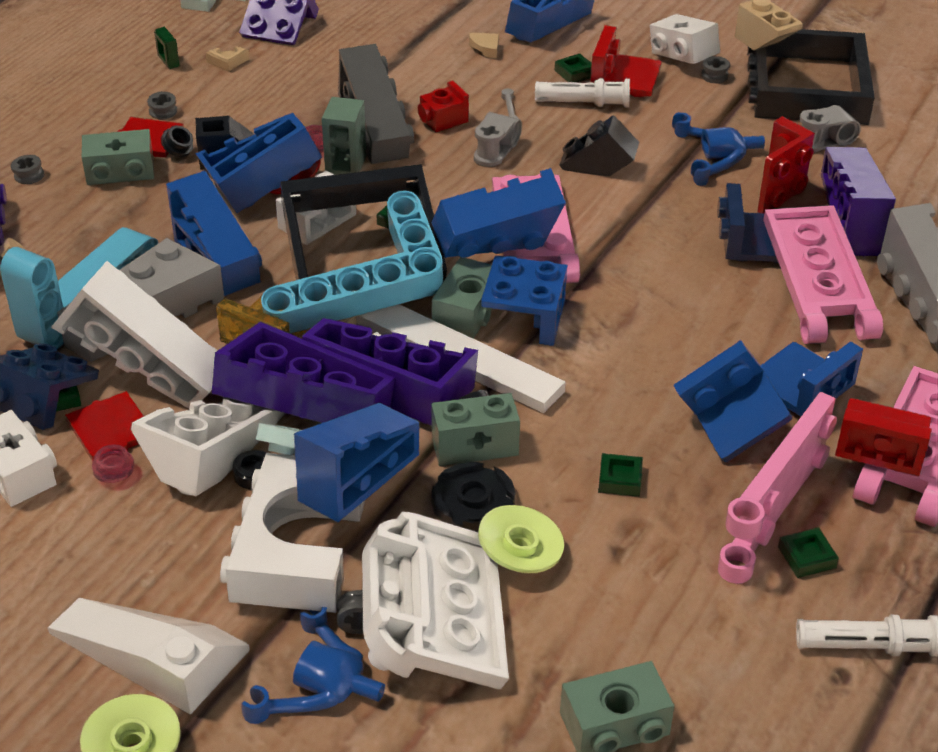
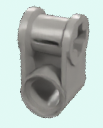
[800,105,861,152]
[474,112,522,167]

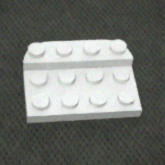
[362,512,509,690]

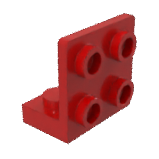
[590,25,662,97]
[757,116,815,213]
[835,398,932,476]

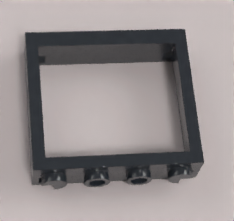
[747,29,875,125]
[281,164,447,301]

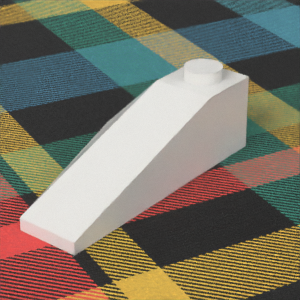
[131,397,286,497]
[48,598,250,715]

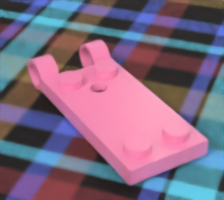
[492,174,580,283]
[763,205,883,344]
[853,366,938,527]
[718,392,837,584]

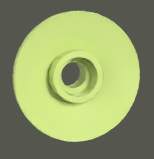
[478,505,564,573]
[80,694,180,752]

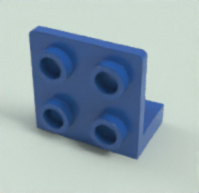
[481,256,568,346]
[674,340,792,462]
[761,341,863,416]

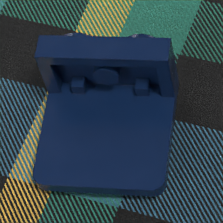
[717,183,779,263]
[0,344,99,430]

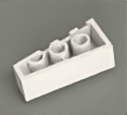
[51,261,218,408]

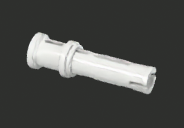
[535,78,630,107]
[796,614,938,657]

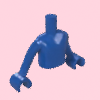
[672,112,765,186]
[241,607,385,724]

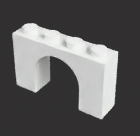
[220,453,365,613]

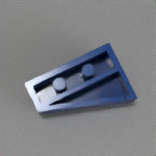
[505,0,594,43]
[195,112,322,213]
[431,168,566,258]
[166,171,262,296]
[294,403,419,522]

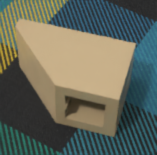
[735,0,803,50]

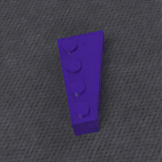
[821,147,896,256]
[302,318,478,425]
[212,322,395,423]

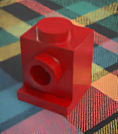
[417,80,469,133]

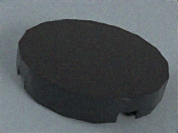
[431,462,516,532]

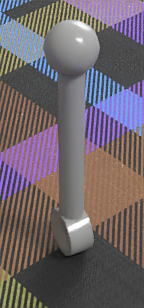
[501,89,519,119]

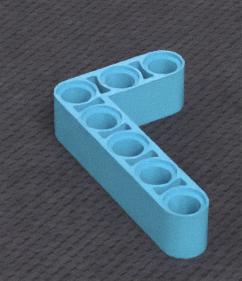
[261,191,443,334]
[0,227,158,349]

